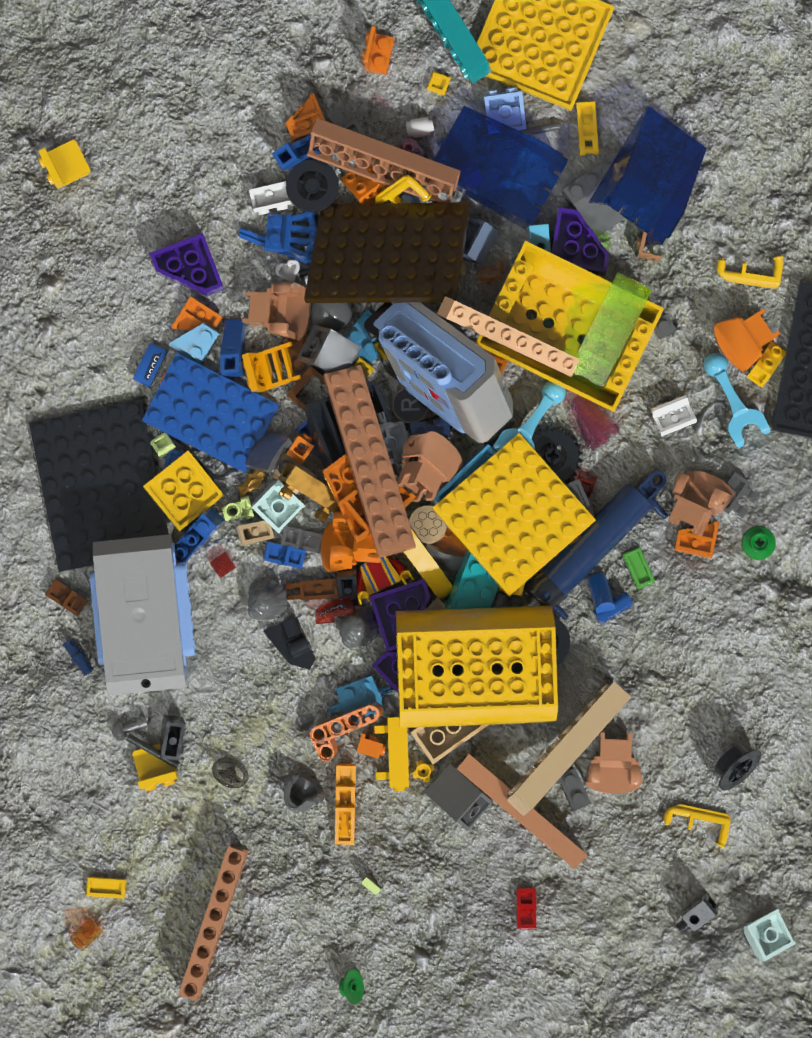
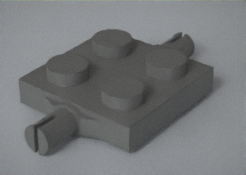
[377,412,414,476]

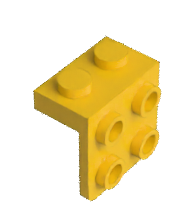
[38,140,91,189]
[132,744,179,792]

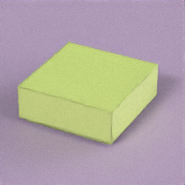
[150,433,176,458]
[362,876,381,895]

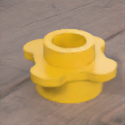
[412,760,434,782]

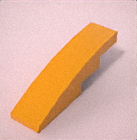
[335,763,356,845]

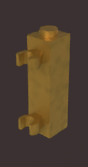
[279,462,341,523]

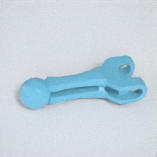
[703,353,770,448]
[492,381,566,453]

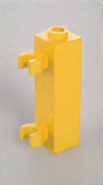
[374,717,409,791]

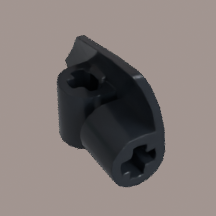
[263,617,316,670]

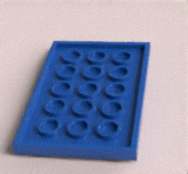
[142,353,279,473]

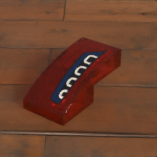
[315,597,353,624]

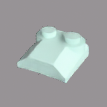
[251,479,305,533]
[744,909,796,962]

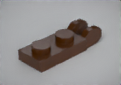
[284,579,339,601]

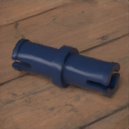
[62,638,94,677]

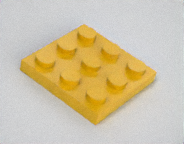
[143,450,224,531]

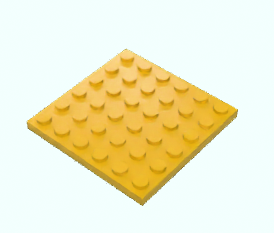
[477,0,615,112]
[432,433,596,597]

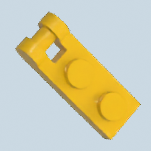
[576,101,599,156]

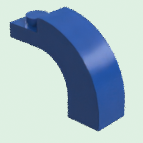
[272,134,321,170]

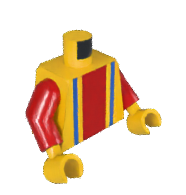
[357,553,414,605]

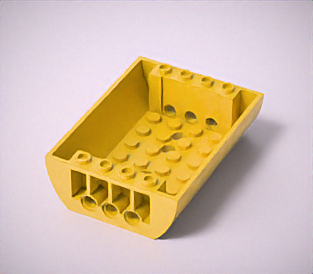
[476,241,664,412]
[396,606,558,728]

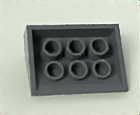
[561,146,656,237]

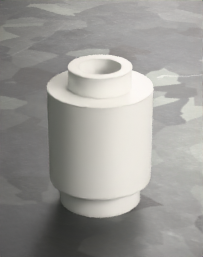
[406,117,434,138]

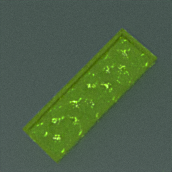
[567,272,652,392]

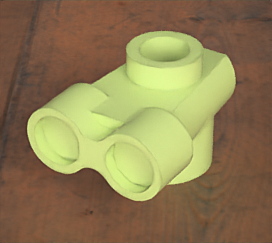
[222,495,254,521]

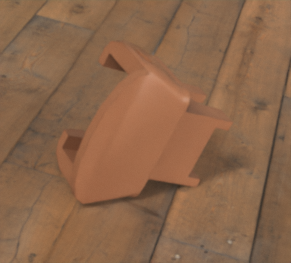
[242,282,311,341]
[397,431,463,502]
[668,471,735,537]
[585,732,643,794]

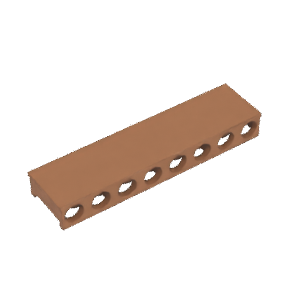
[307,118,461,203]
[456,753,588,869]
[178,844,249,1001]

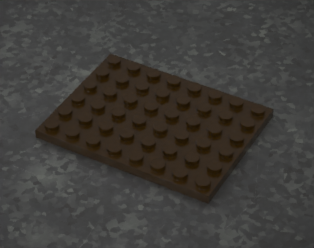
[304,202,471,303]

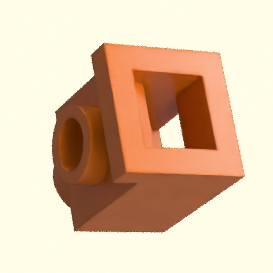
[286,433,315,465]
[356,733,387,759]

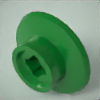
[742,526,776,560]
[339,969,364,1004]

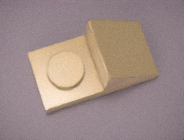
[236,520,274,546]

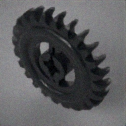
[532,426,584,484]

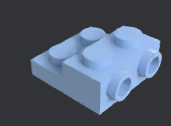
[483,87,527,134]

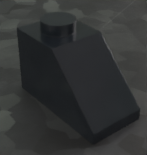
[337,565,359,605]
[160,715,186,761]

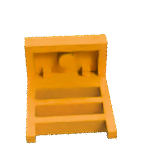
[242,342,301,392]

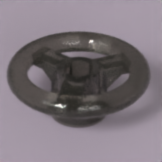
[212,757,249,789]

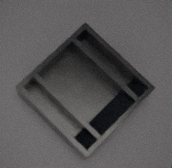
[305,380,392,469]

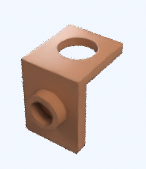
[635,229,661,262]

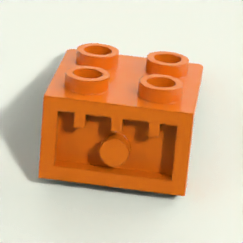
[361,25,395,76]
[340,166,390,204]

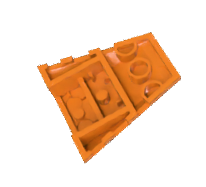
[322,454,416,543]

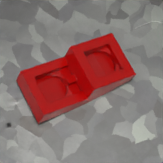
[516,888,537,930]

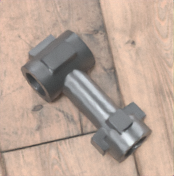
[111,716,149,741]

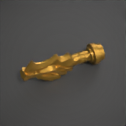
[237,469,267,497]

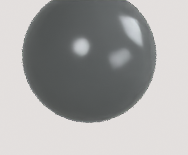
[310,303,353,332]

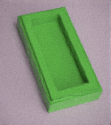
[622,547,655,590]

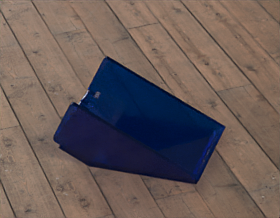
[433,106,568,229]
[589,106,707,245]

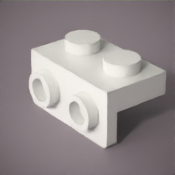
[249,181,291,215]
[651,395,697,436]

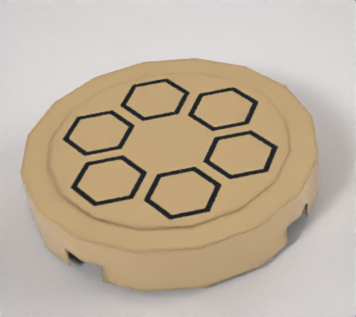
[409,506,447,544]

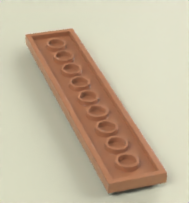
[323,365,416,558]

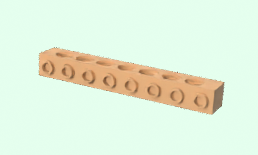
[437,296,580,377]

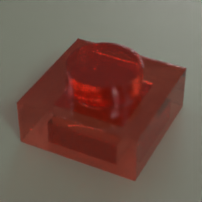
[210,552,236,579]

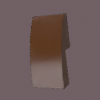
[44,579,88,617]

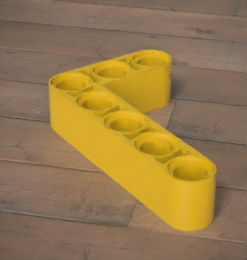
[404,529,453,600]

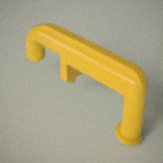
[375,175,432,204]
[717,256,784,289]
[663,804,731,849]

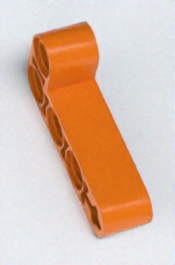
[310,702,383,761]

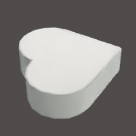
[276,259,300,282]

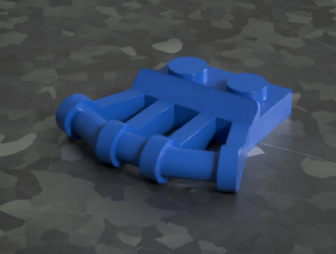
[264,212,318,262]

